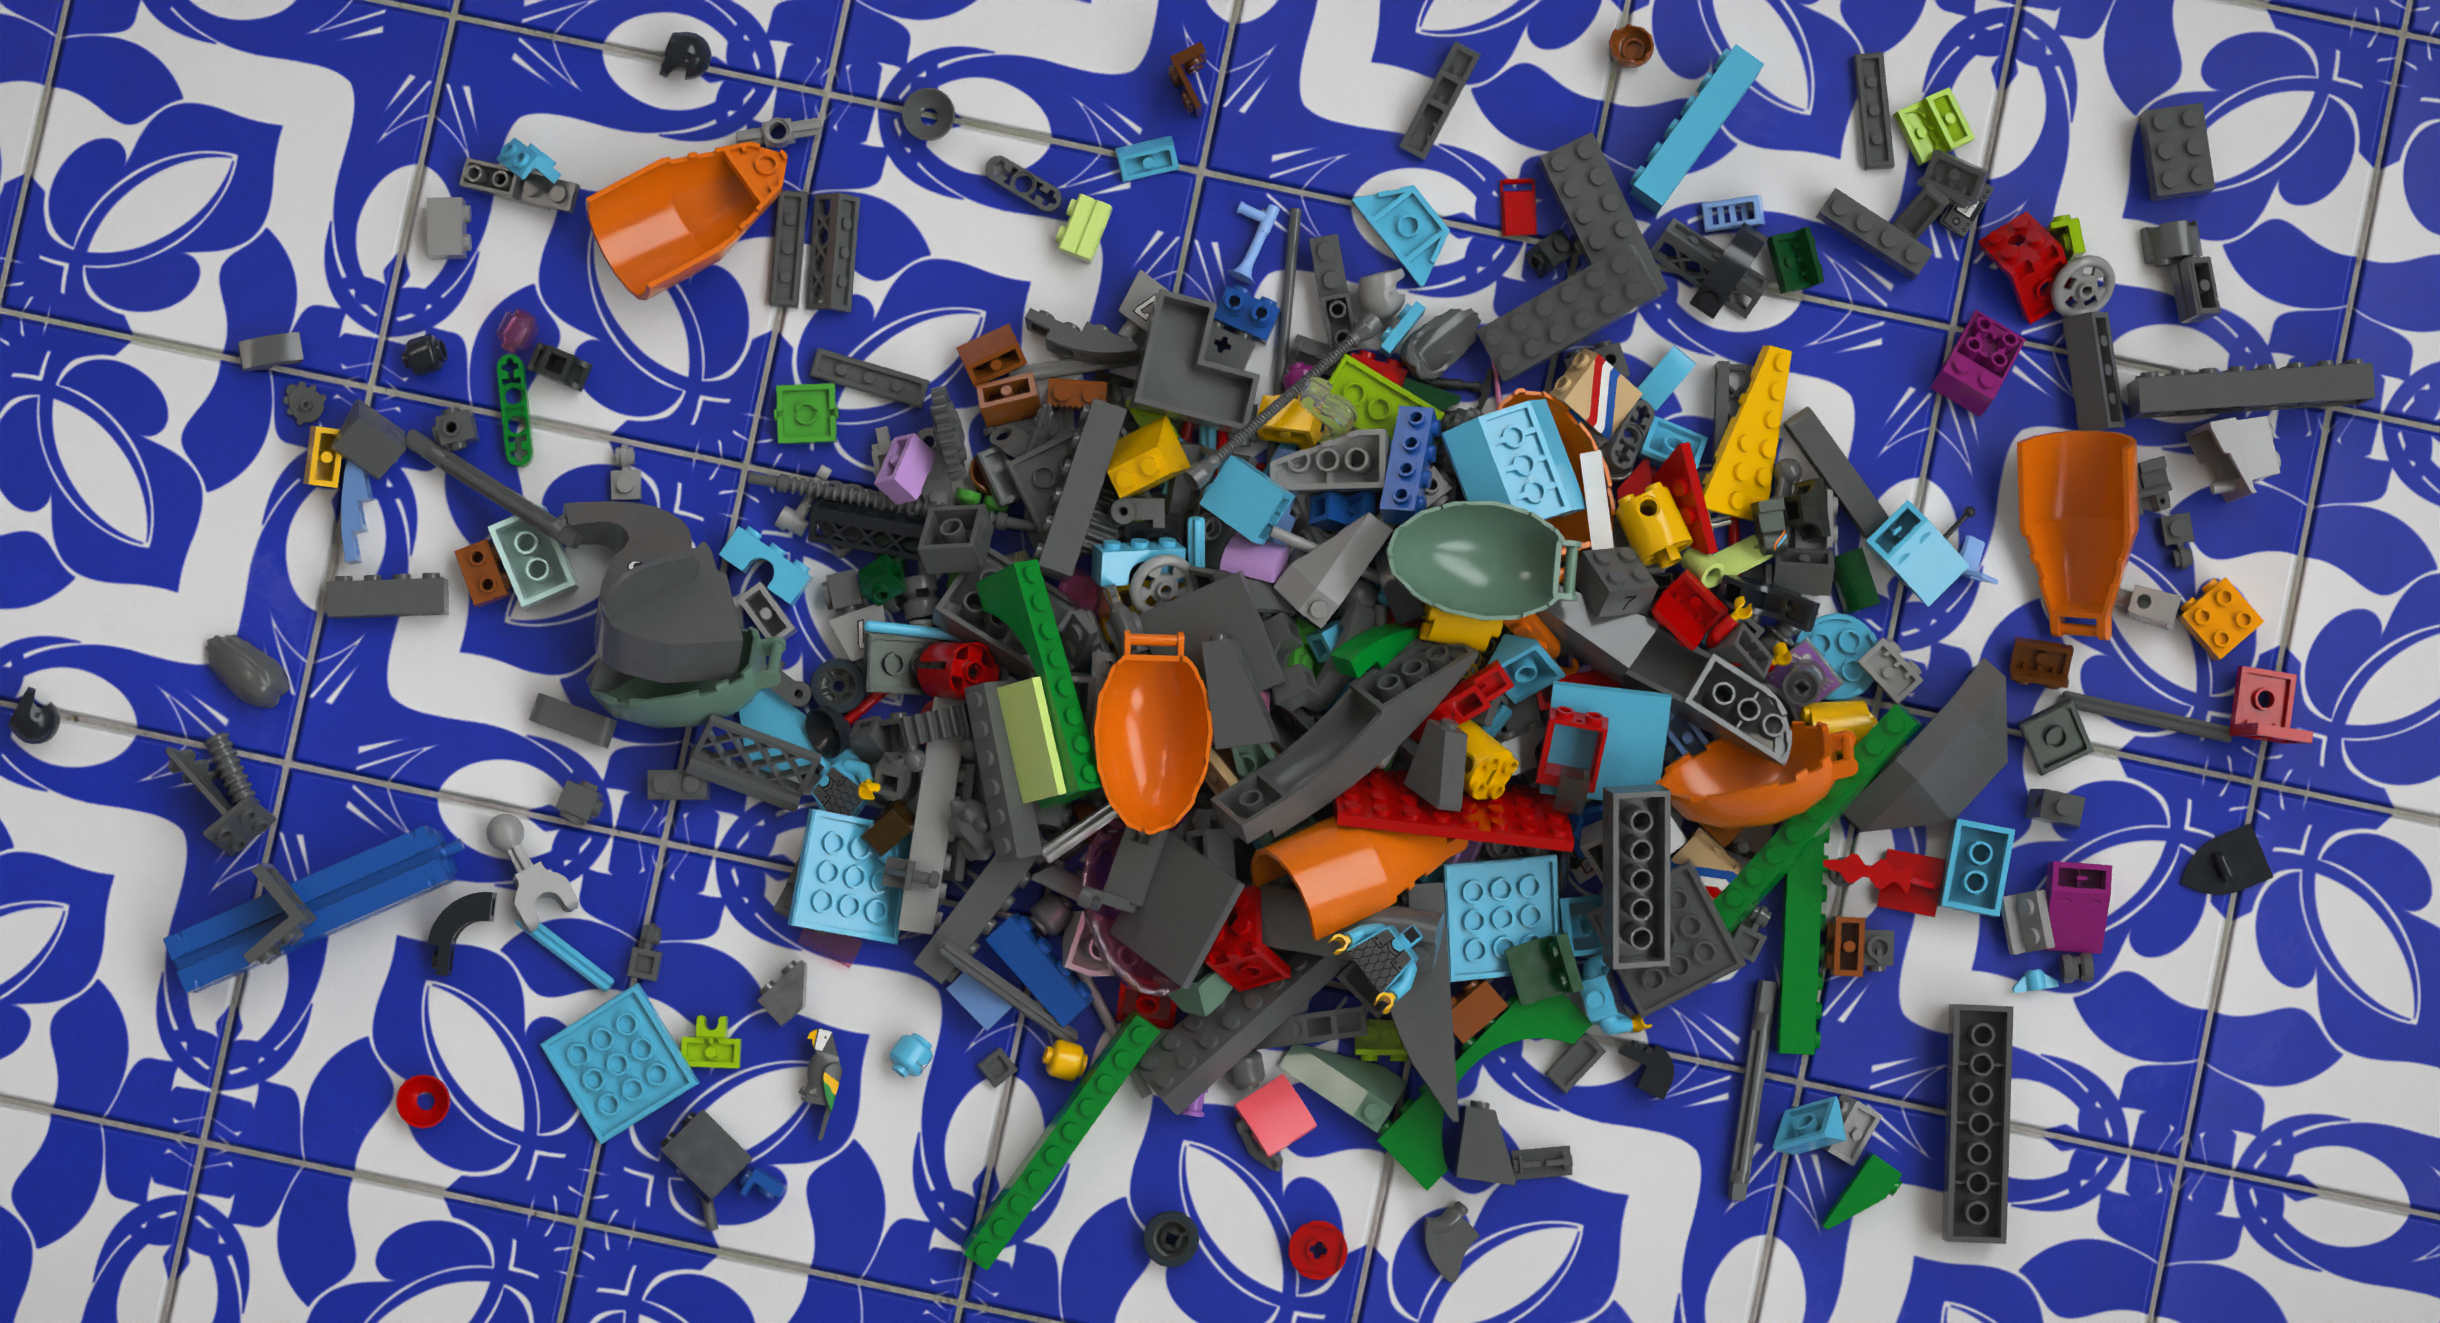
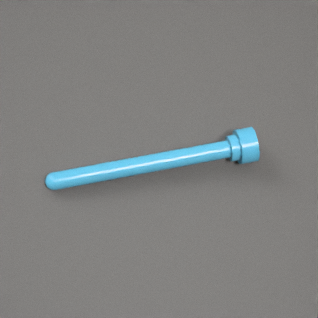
[863,620,962,642]

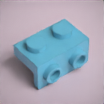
[497,137,561,183]

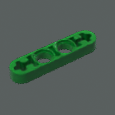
[497,354,534,468]

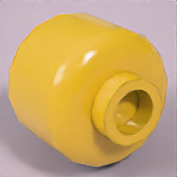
[1042,1039,1088,1081]

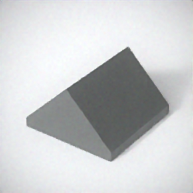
[330,399,406,480]

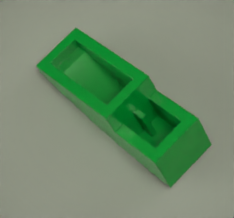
[1330,623,1420,679]

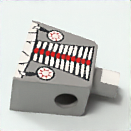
[2115,585,2182,631]

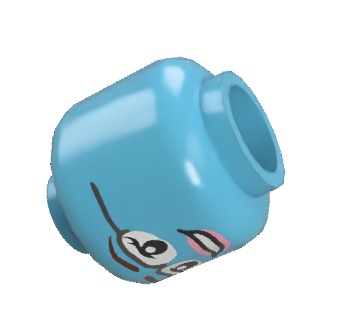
[889,1033,933,1078]

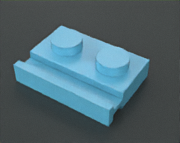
[1379,301,1426,358]

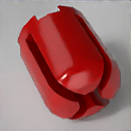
[917,642,999,700]

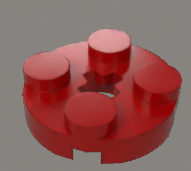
[1289,1220,1348,1280]

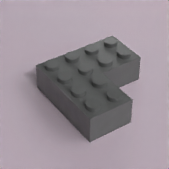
[1129,289,1260,435]

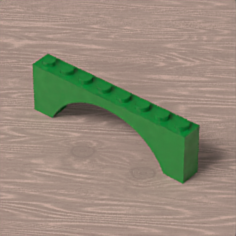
[976,559,1103,809]
[1376,993,1593,1191]

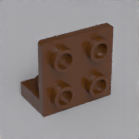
[1167,41,1207,118]

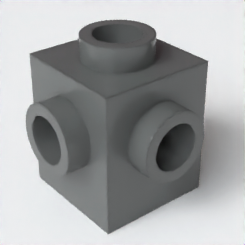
[432,408,480,452]

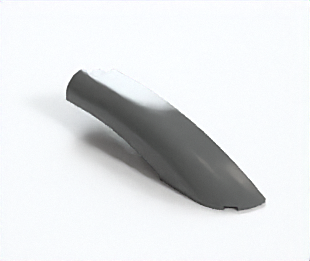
[1536,580,1792,766]
[1210,642,1479,844]
[1228,878,1445,973]

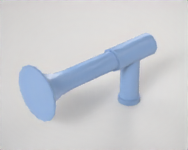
[1227,201,1280,285]

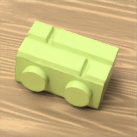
[1055,193,1113,263]

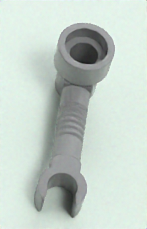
[774,464,832,537]

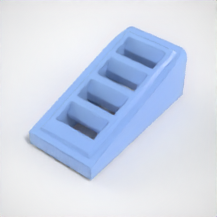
[1701,195,1765,233]

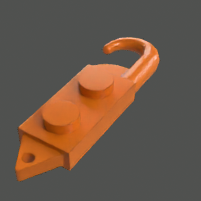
[1503,613,1579,675]

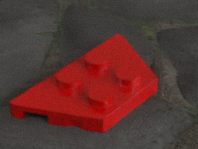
[1652,442,1718,555]

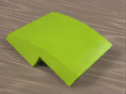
[1893,87,1975,166]

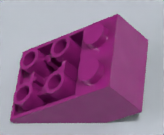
[1930,310,2026,417]
[2044,861,2112,954]

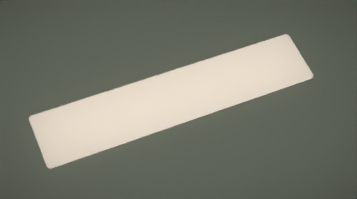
[1580,450,1614,550]

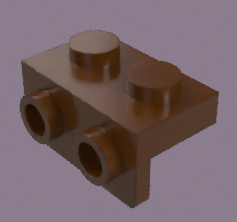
[2008,636,2074,690]

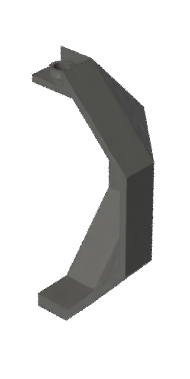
[1841,657,2008,833]

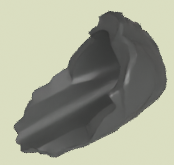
[1400,308,1481,382]
[205,634,290,708]

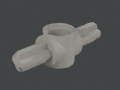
[736,117,822,148]

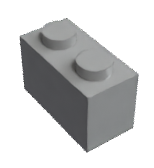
[427,197,472,260]
[737,581,798,640]

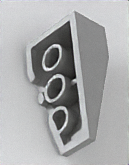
[1270,429,1390,493]
[1273,512,1393,629]
[1062,910,1159,976]

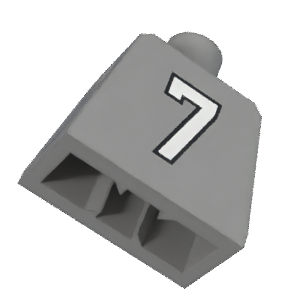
[1117,270,1169,340]
[829,604,887,663]

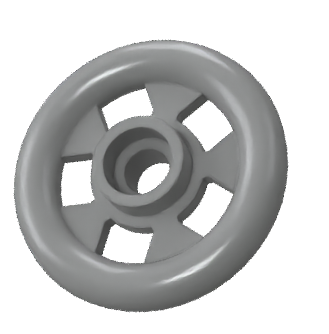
[2051,255,2115,318]
[1130,554,1195,614]

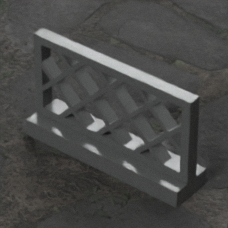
[685,714,822,812]

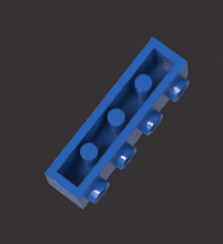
[1379,406,1441,524]
[985,912,1095,1027]

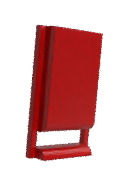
[1500,178,1537,237]

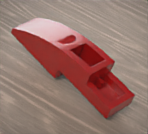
[1408,659,1514,742]

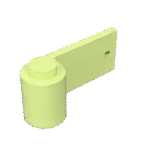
[1681,535,1774,588]

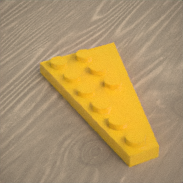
[1702,345,1792,522]

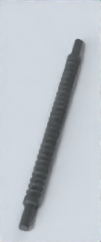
[748,472,1036,533]

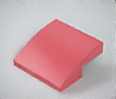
[1235,1074,1317,1158]

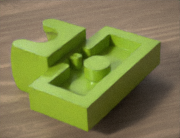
[681,1015,742,1068]

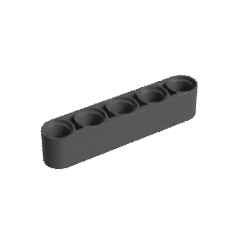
[1783,406,1889,539]

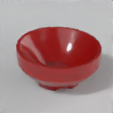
[396,1075,451,1128]

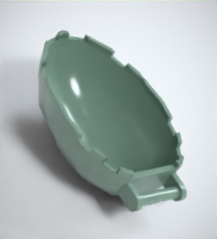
[1386,501,1582,621]
[586,626,786,728]

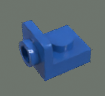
[739,1167,788,1199]

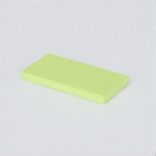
[997,676,1066,804]

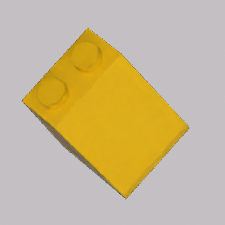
[1107,415,1191,499]

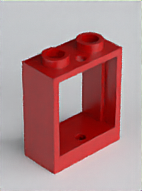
[1536,706,1608,794]

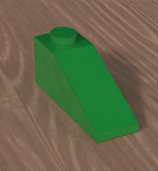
[1820,1152,1902,1230]

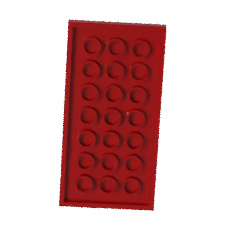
[1333,768,1575,852]

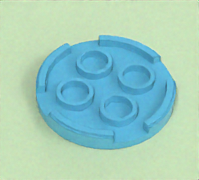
[1795,613,1878,701]

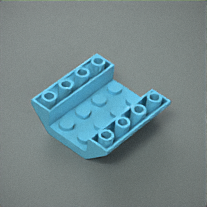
[1441,399,1587,520]

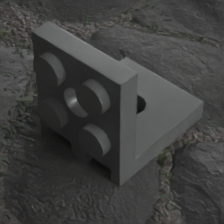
[243,863,317,965]

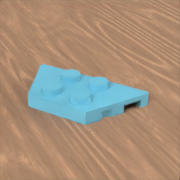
[1351,185,1450,288]

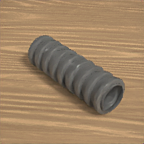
[204,732,260,805]

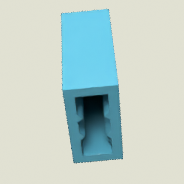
[1199,455,1295,545]

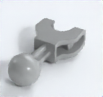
[486,814,578,933]

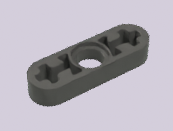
[985,156,1062,213]
[1604,400,1655,474]

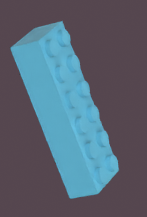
[1629,44,1764,214]

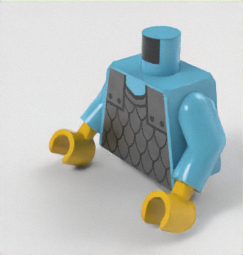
[812,756,881,817]
[1328,923,1423,1014]
[1580,952,1652,1035]

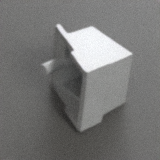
[2185,416,2281,503]

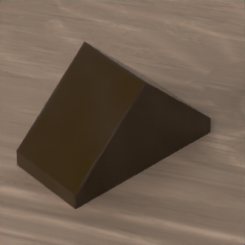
[860,799,916,857]

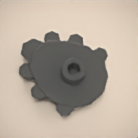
[283,381,326,425]

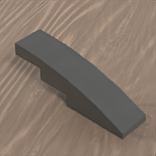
[1399,41,1481,160]

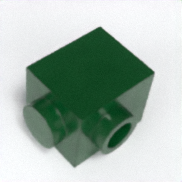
[858,554,906,607]

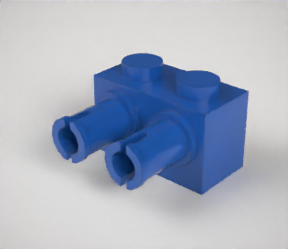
[1213,285,1281,344]

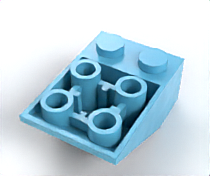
[1865,500,1970,607]

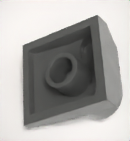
[1031,859,1096,901]

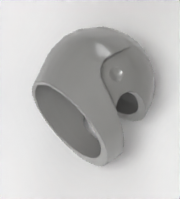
[1357,268,1406,319]

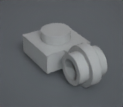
[611,444,642,501]

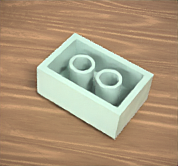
[488,504,580,610]

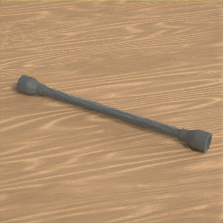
[1183,311,1383,490]

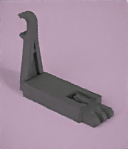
[1077,826,1170,913]

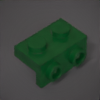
[1766,227,1824,294]

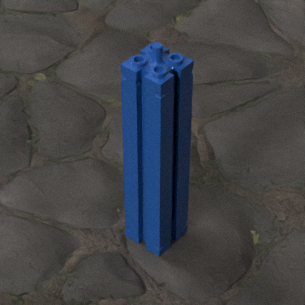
[163,825,465,993]

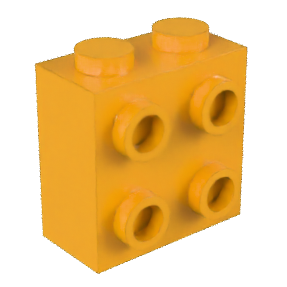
[2176,577,2265,661]

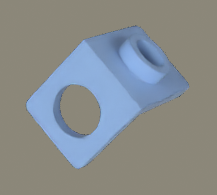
[1959,535,1998,585]

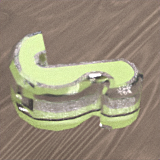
[1298,377,1358,444]

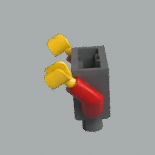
[1703,596,1792,681]

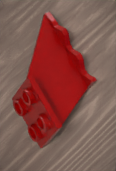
[1822,848,1946,917]

